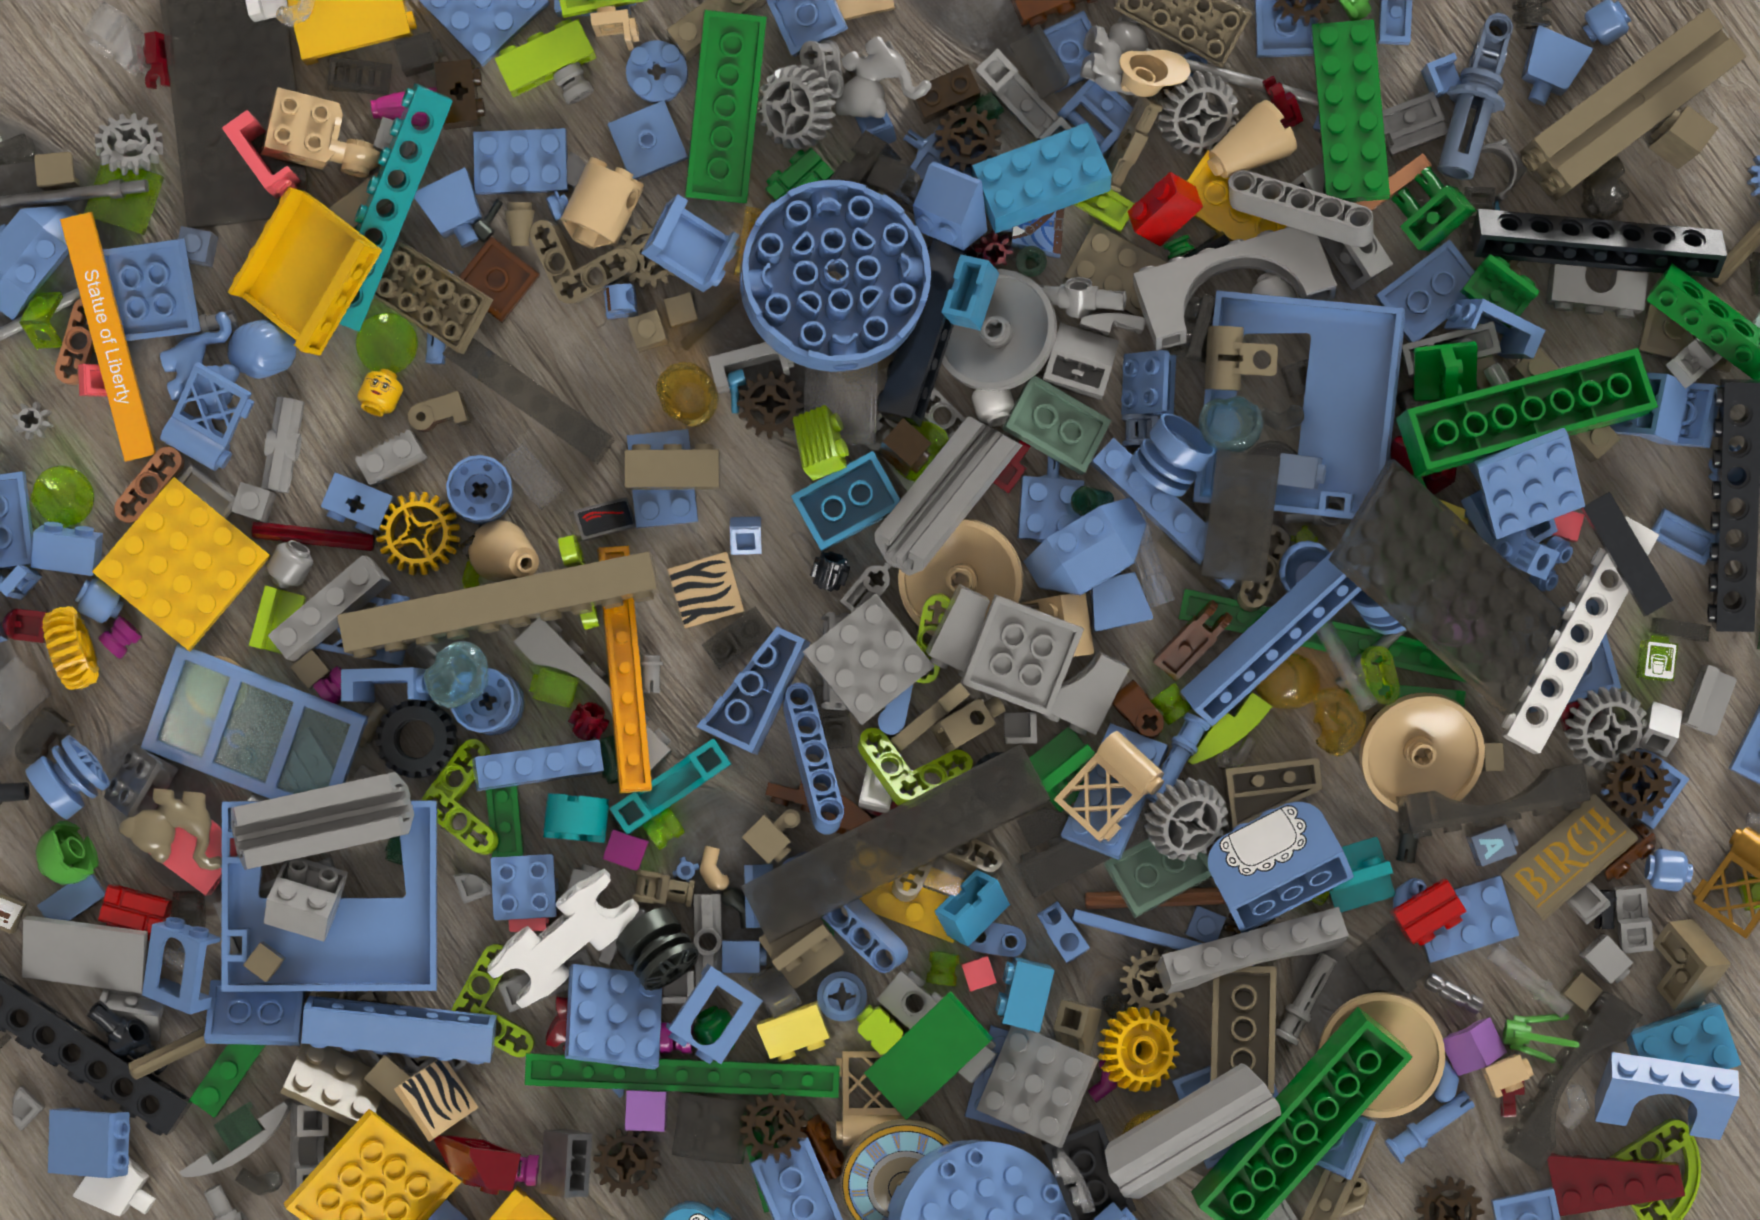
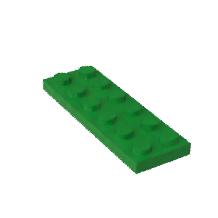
[684,9,767,204]
[1311,19,1390,202]

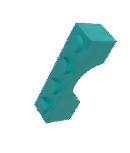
[609,738,732,834]

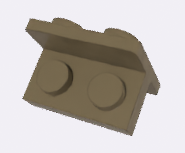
[759,903,844,989]

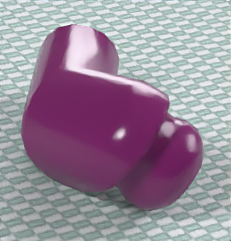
[1087,1060,1117,1103]

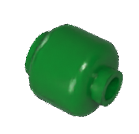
[693,1006,735,1051]

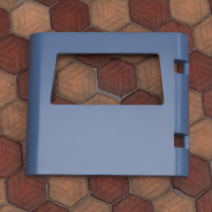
[1193,291,1405,522]
[221,800,437,992]

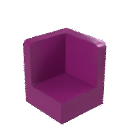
[603,829,650,870]

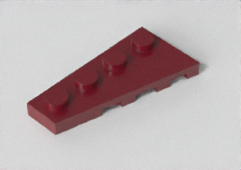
[1546,1153,1685,1216]

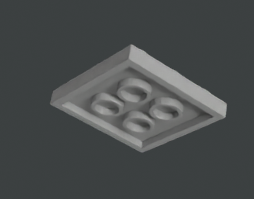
[803,593,935,725]
[961,594,1084,716]
[976,1026,1098,1148]

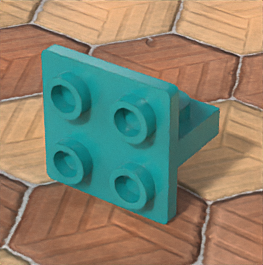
[1329,837,1395,913]

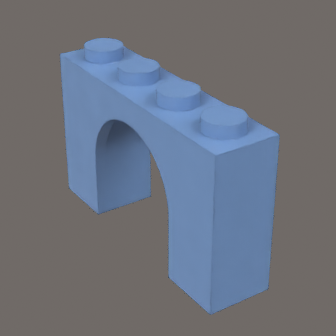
[1595,1052,1739,1140]

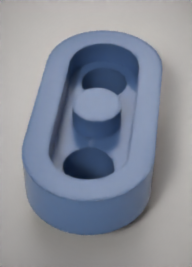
[968,922,1026,957]

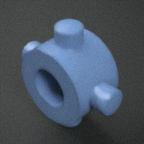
[673,857,700,882]

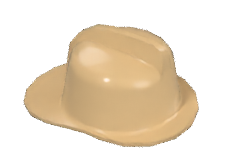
[1119,50,1191,98]

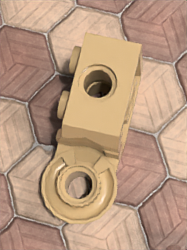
[261,87,381,178]

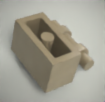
[742,809,801,864]

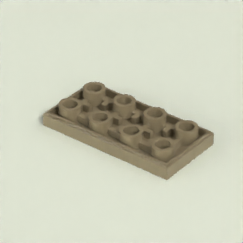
[1114,0,1253,68]
[374,241,493,354]

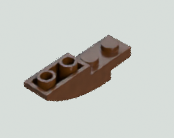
[765,780,884,843]

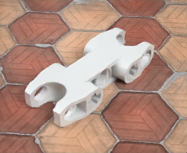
[487,868,639,1008]

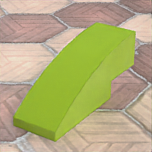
[1186,692,1273,765]

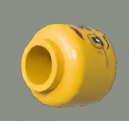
[357,368,403,417]

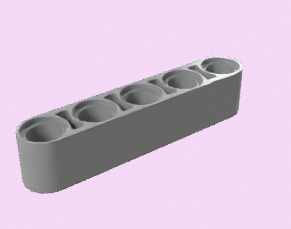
[1228,170,1373,247]

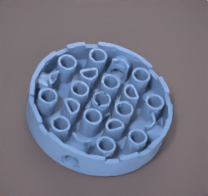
[739,180,931,372]
[887,1140,1072,1220]

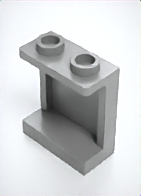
[708,342,795,394]

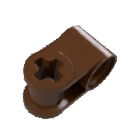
[1112,679,1164,739]

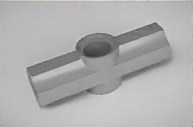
[261,397,305,494]
[693,893,723,989]

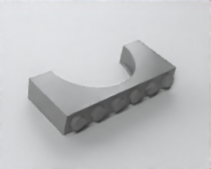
[1133,226,1337,351]
[926,584,1129,736]

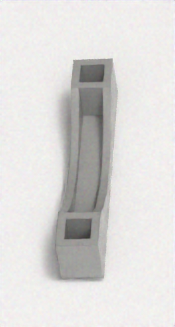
[514,617,672,772]
[1156,907,1349,995]

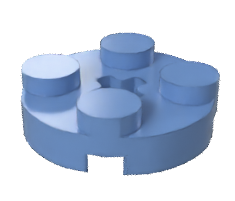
[626,40,688,104]

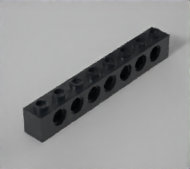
[1471,209,1727,278]
[1707,379,1760,632]
[0,973,192,1136]

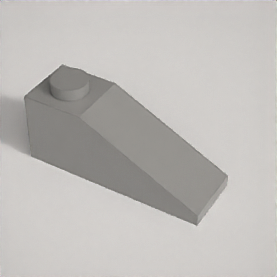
[1402,321,1501,378]

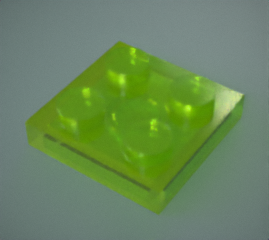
[83,163,164,235]

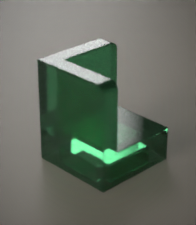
[214,1102,262,1151]

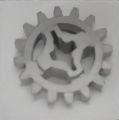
[95,113,163,175]

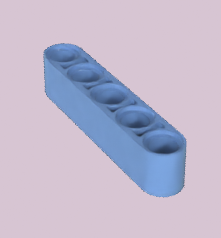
[783,683,844,835]
[781,851,908,973]

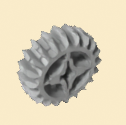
[757,64,836,149]
[1157,71,1239,155]
[1564,687,1647,770]
[1144,777,1229,862]

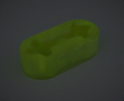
[1361,646,1400,704]

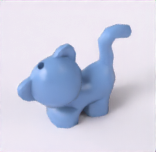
[160,312,239,420]

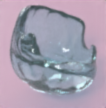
[1199,396,1264,454]
[424,641,489,708]

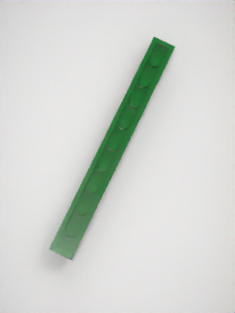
[1178,589,1490,686]
[524,1053,840,1098]

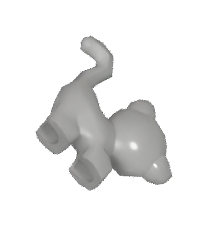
[1080,14,1151,98]
[835,36,931,118]

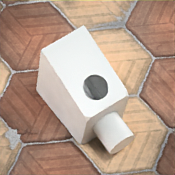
[73,1157,156,1216]

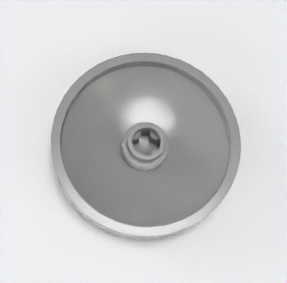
[942,269,1057,391]

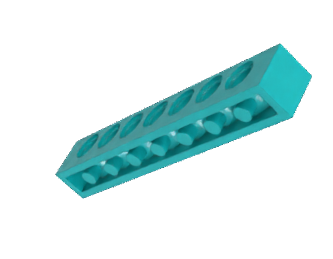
[339,83,453,332]

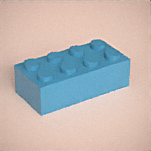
[972,122,1112,234]

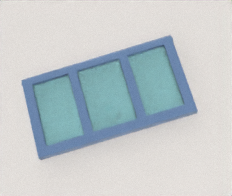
[141,643,368,799]

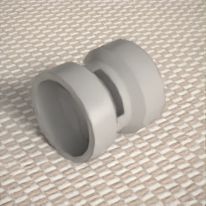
[553,62,594,105]

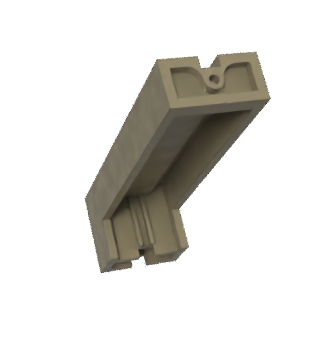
[1519,7,1746,201]

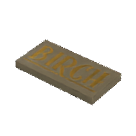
[1501,793,1638,921]

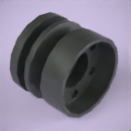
[615,907,699,991]

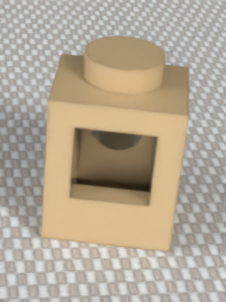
[1481,1054,1533,1098]

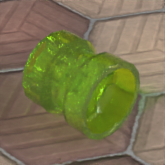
[1150,682,1192,726]
[643,807,686,850]
[926,951,960,986]

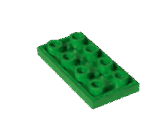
[864,991,994,1120]

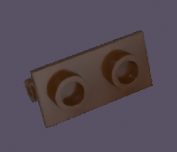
[1604,823,1656,882]
[800,1114,845,1181]

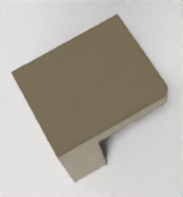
[34,151,80,191]

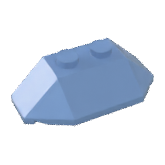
[0,205,78,320]
[1023,497,1147,596]

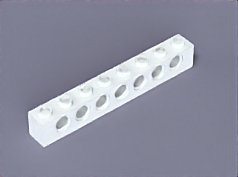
[1501,516,1659,754]

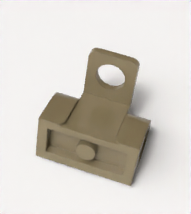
[1204,326,1278,391]

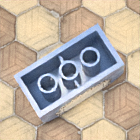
[1208,802,1354,933]

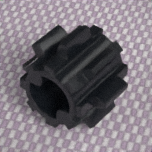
[810,551,850,592]

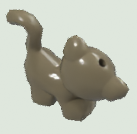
[119,789,222,870]

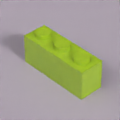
[494,19,596,98]

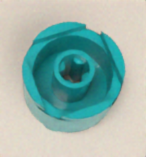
[543,793,609,843]

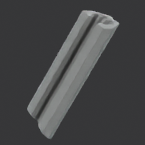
[875,416,1023,576]
[231,772,414,870]
[1105,1063,1281,1199]

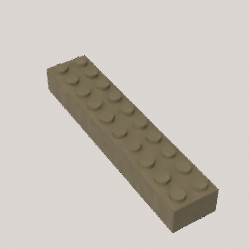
[337,551,660,659]

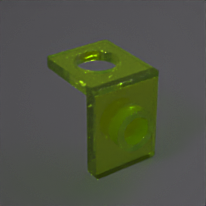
[19,292,63,349]

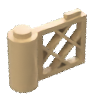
[1054,731,1164,842]
[836,1051,905,1146]

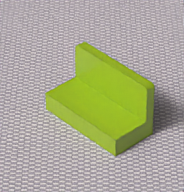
[249,585,306,654]

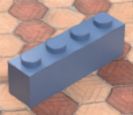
[472,740,604,791]

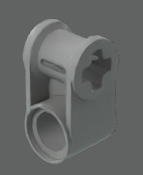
[800,40,844,99]

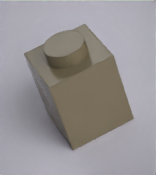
[627,309,669,353]

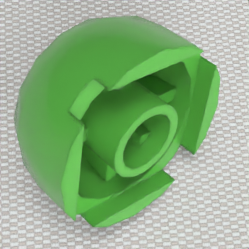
[35,821,99,885]

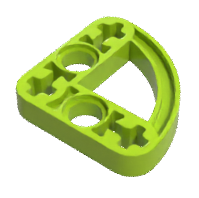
[1610,1118,1701,1220]

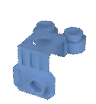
[1489,529,1573,591]

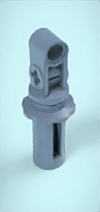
[1437,13,1513,180]

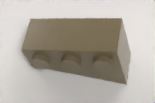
[1222,758,1323,831]

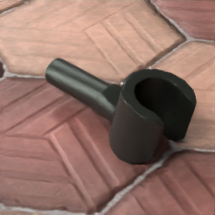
[474,199,503,243]

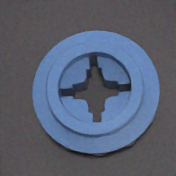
[817,971,867,1021]

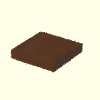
[459,236,540,323]

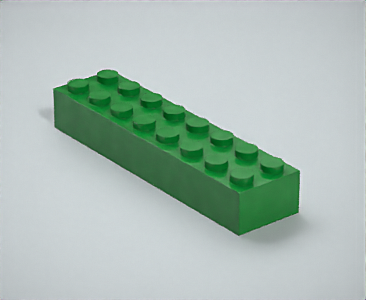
[1396,348,1658,478]
[1191,1007,1413,1220]

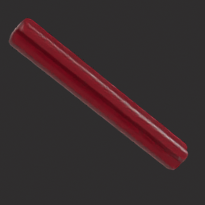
[251,522,375,551]

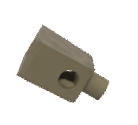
[930,696,1005,754]

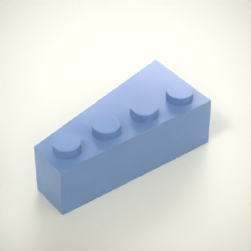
[696,627,810,755]

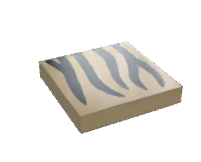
[667,552,745,629]
[394,1060,479,1142]

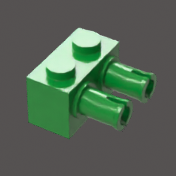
[1391,167,1476,252]

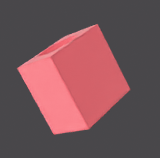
[1551,511,1585,542]
[961,955,997,991]

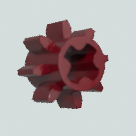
[973,229,1013,267]
[568,702,609,740]

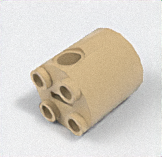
[560,157,644,249]

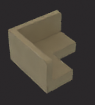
[1653,919,1731,1010]

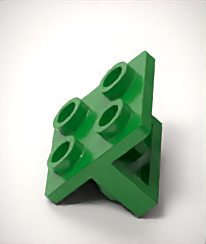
[1460,254,1540,329]
[1413,341,1478,401]
[1022,727,1095,812]

